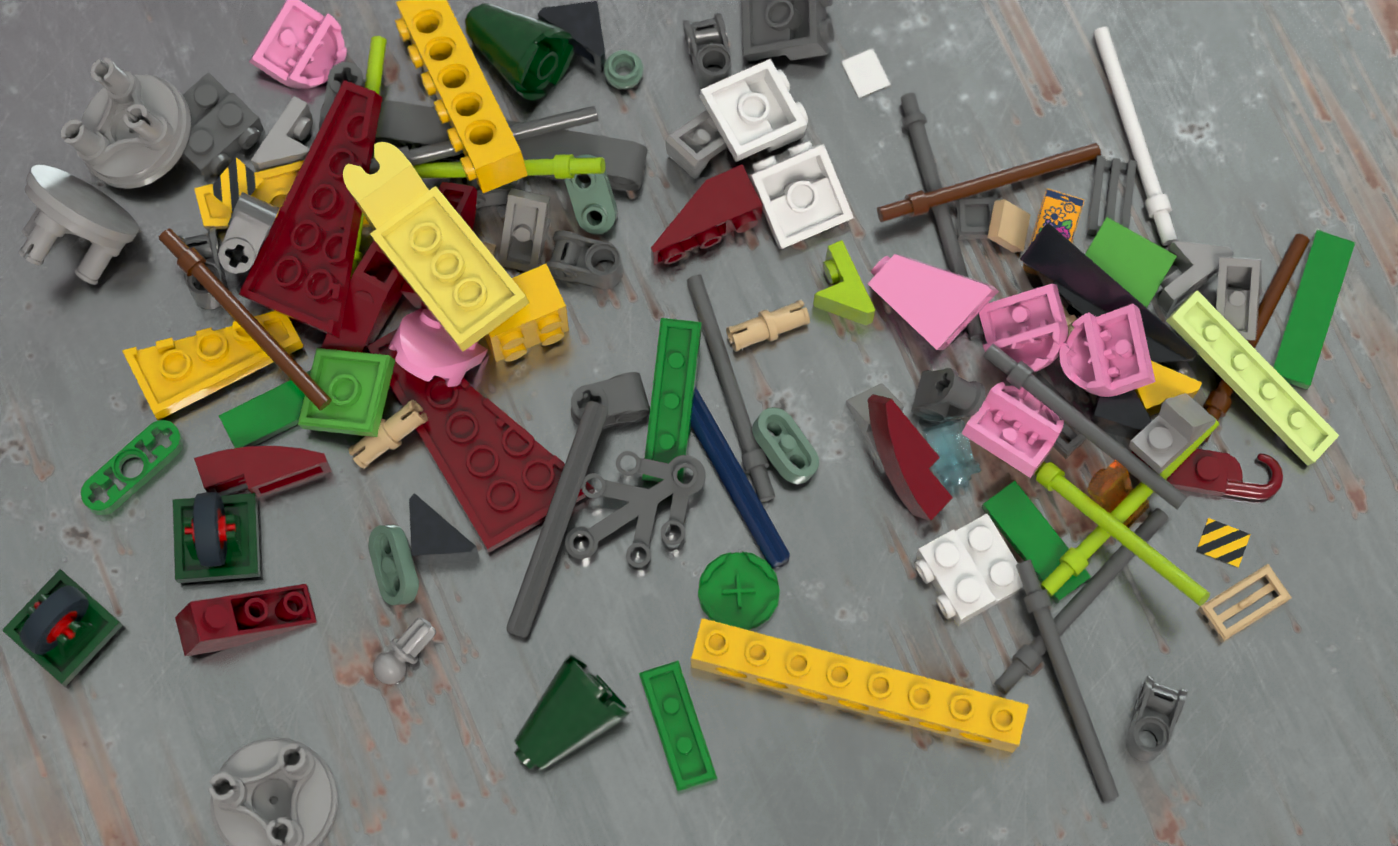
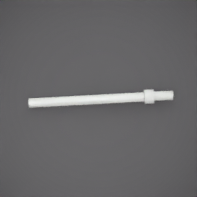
[1093,27,1178,246]

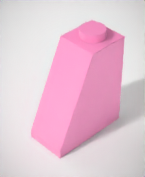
[868,254,999,350]

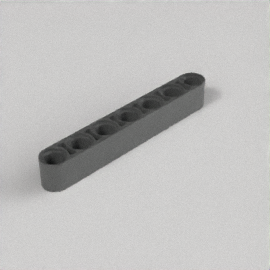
[374,101,648,191]

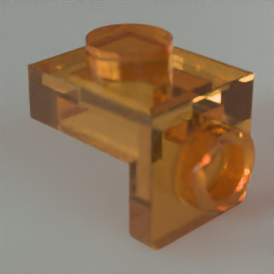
[1087,460,1150,528]

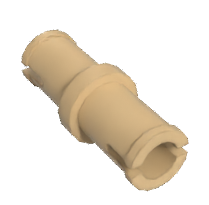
[726,300,810,352]
[348,400,428,469]

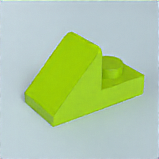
[813,240,876,326]

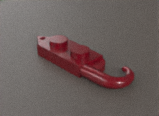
[1131,449,1283,500]

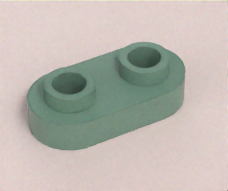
[565,154,617,234]
[752,407,819,484]
[368,525,419,605]

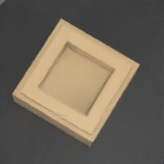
[987,199,1031,253]

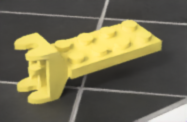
[343,142,529,352]

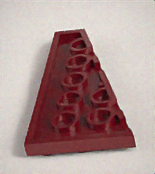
[239,80,382,339]
[367,329,595,553]

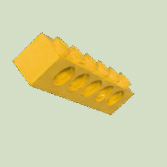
[394,0,528,193]

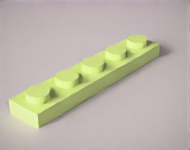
[1166,290,1339,466]

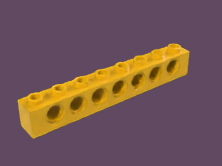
[691,618,1028,753]

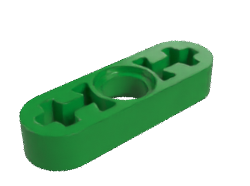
[81,420,183,515]

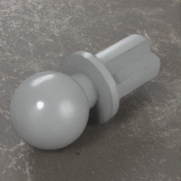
[373,617,436,684]

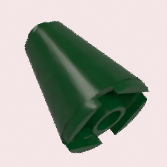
[465,3,574,101]
[514,654,630,770]

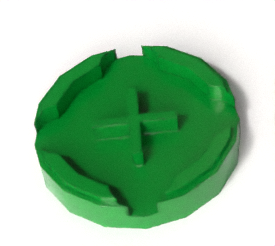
[698,552,780,631]

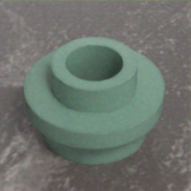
[604,50,643,89]

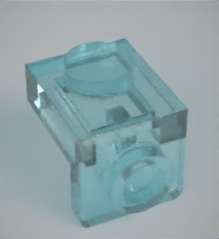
[922,418,981,486]

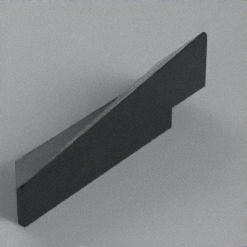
[1020,223,1198,363]

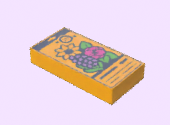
[1024,189,1085,265]

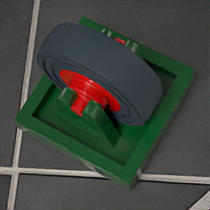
[172,492,261,583]
[2,569,123,687]

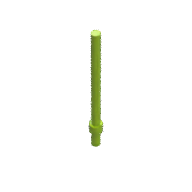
[413,154,605,179]
[1040,418,1219,597]
[1034,461,1210,606]

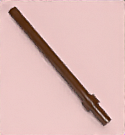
[877,142,1101,222]
[159,228,332,411]
[1203,233,1310,442]

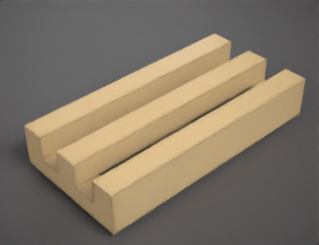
[1198,564,1292,643]

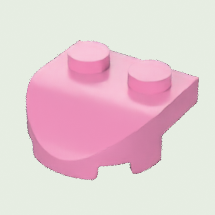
[249,0,347,89]
[979,284,1068,372]
[1059,304,1156,397]
[389,308,488,387]
[961,382,1064,478]

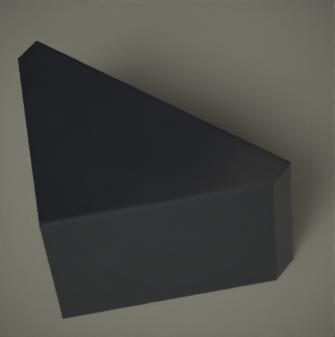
[538,1,606,73]
[1090,390,1152,440]
[409,493,479,565]

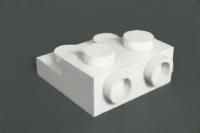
[699,59,808,162]
[748,140,854,249]
[914,513,1024,626]

